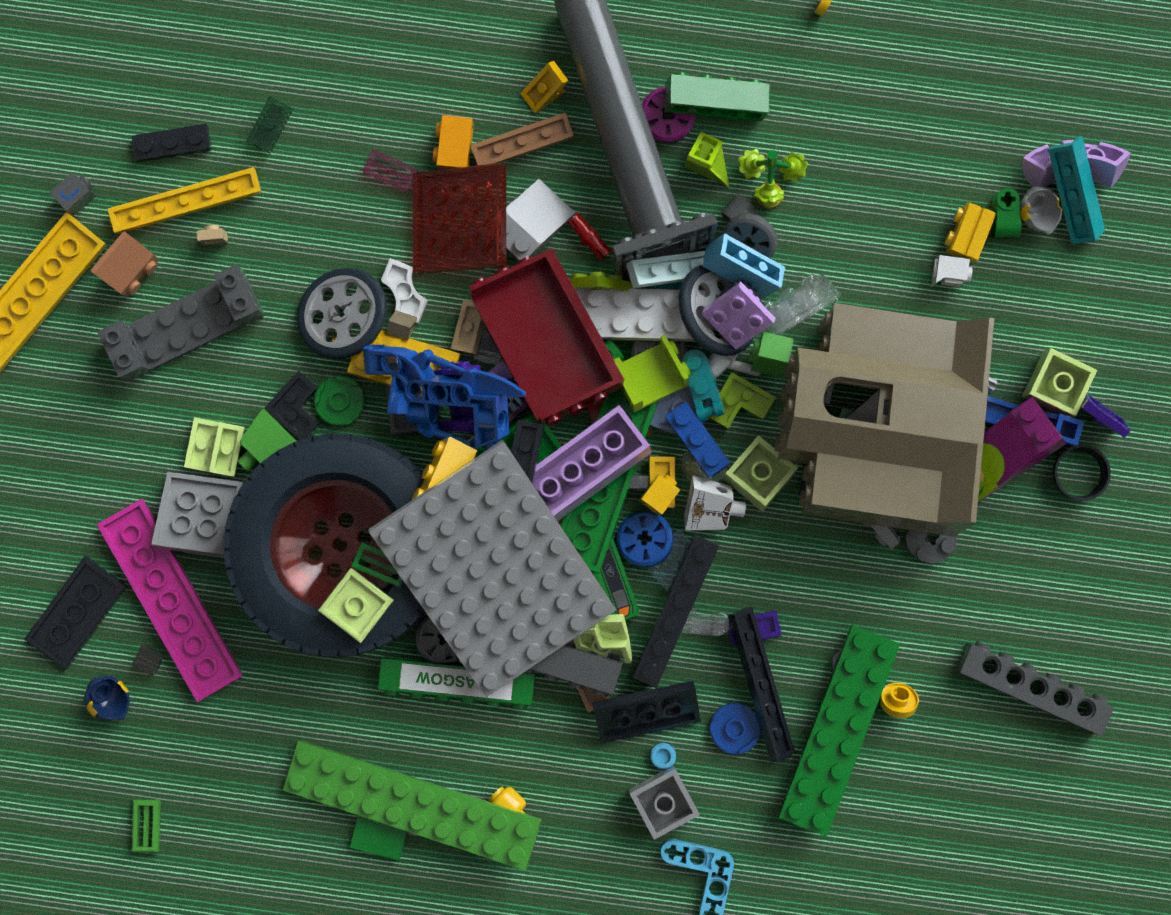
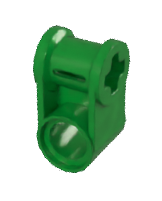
[991,188,1022,238]

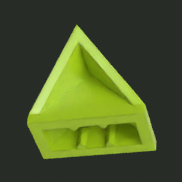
[685,132,730,188]

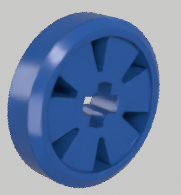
[617,511,674,568]

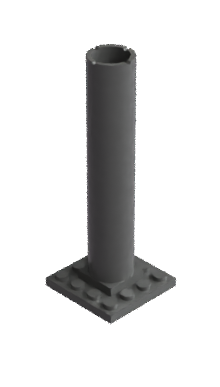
[554,0,717,280]

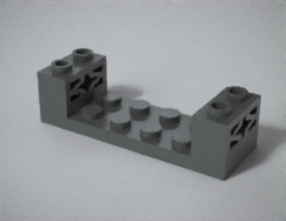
[97,264,266,382]

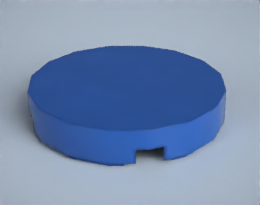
[710,703,761,754]

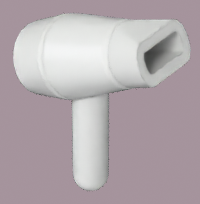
[708,353,761,379]

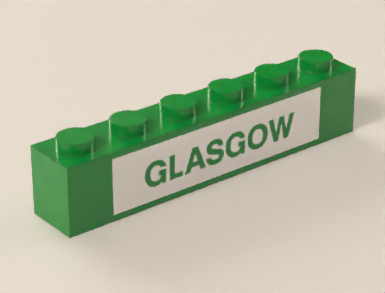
[378,657,536,709]

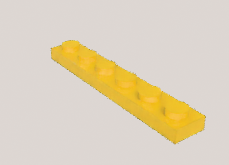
[108,167,262,234]

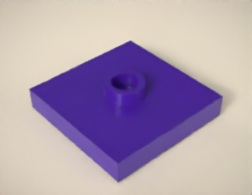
[1081,394,1130,438]

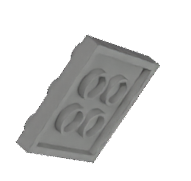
[151,472,243,557]

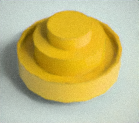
[880,683,919,718]

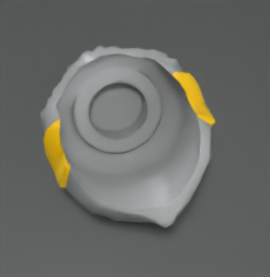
[1020,186,1063,235]

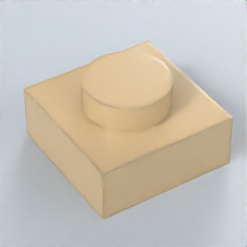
[197,225,228,245]

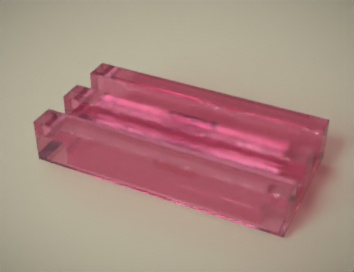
[363,149,419,193]

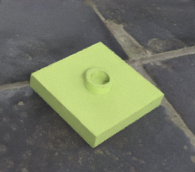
[318,568,394,643]

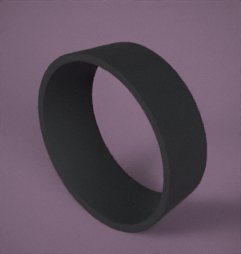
[1053,445,1111,501]

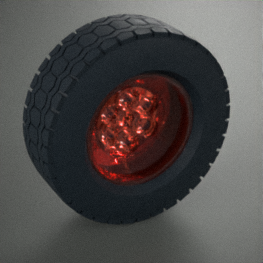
[223,434,427,657]

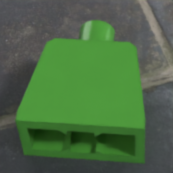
[238,408,298,471]

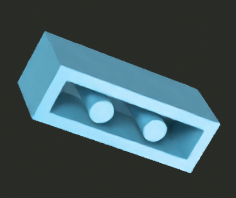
[702,233,785,299]

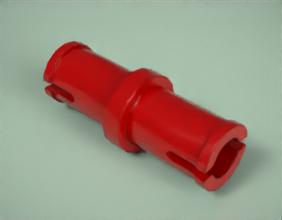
[567,212,612,261]

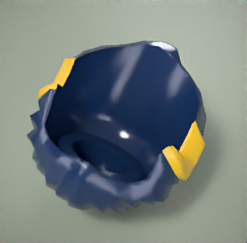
[83,676,130,721]

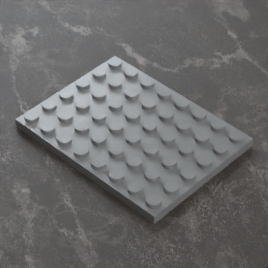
[368,440,616,698]

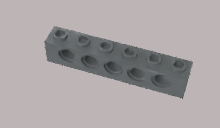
[955,641,1114,736]

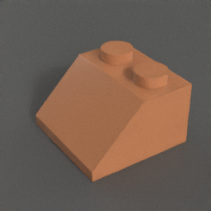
[90,231,160,297]

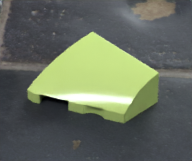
[573,614,632,663]

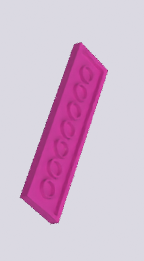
[97,499,244,702]

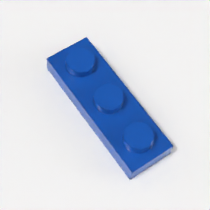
[665,402,730,479]

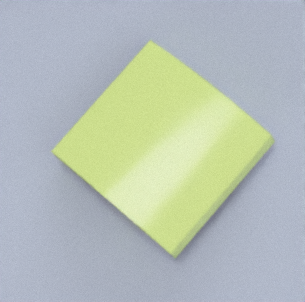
[184,417,245,477]

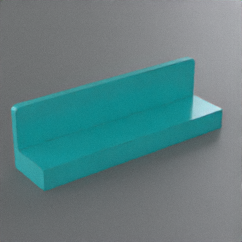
[1048,136,1105,244]

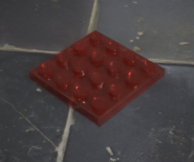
[413,163,506,274]

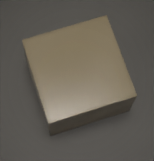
[386,310,417,340]

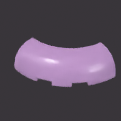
[1022,140,1131,188]

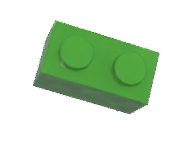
[748,332,794,378]

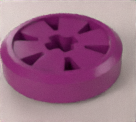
[642,87,695,143]

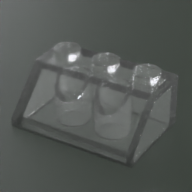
[763,274,842,336]

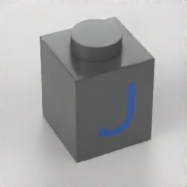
[49,173,96,216]

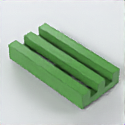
[132,799,161,852]

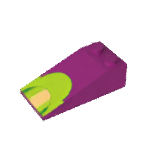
[978,397,1066,502]

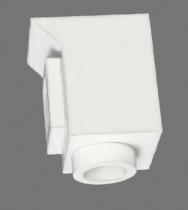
[931,255,972,287]

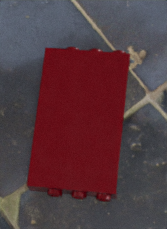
[469,249,625,427]

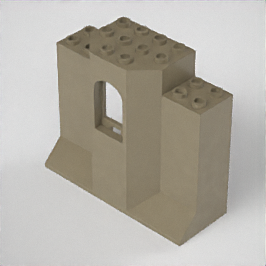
[774,303,994,537]

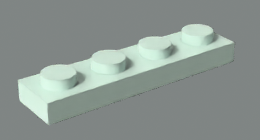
[626,251,705,288]

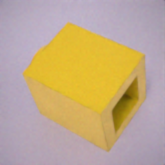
[638,474,680,516]

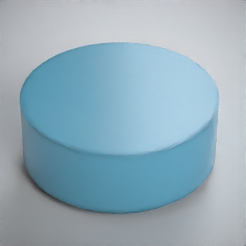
[650,743,676,769]

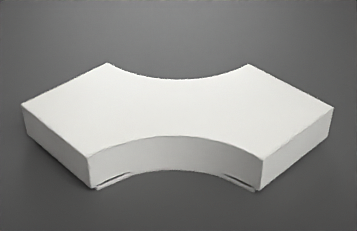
[381,258,428,324]

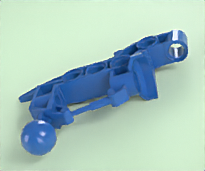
[363,344,526,451]

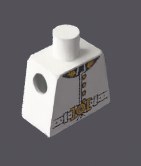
[684,475,746,530]

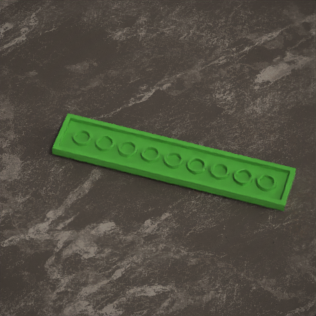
[283,740,542,871]

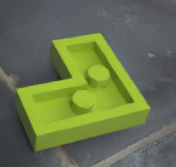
[569,272,633,291]
[708,372,776,429]

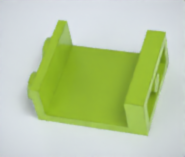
[614,335,691,413]

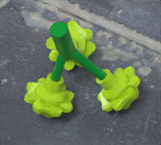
[738,149,808,207]

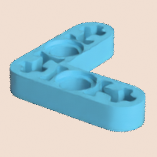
[660,839,734,915]

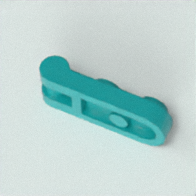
[682,350,725,422]

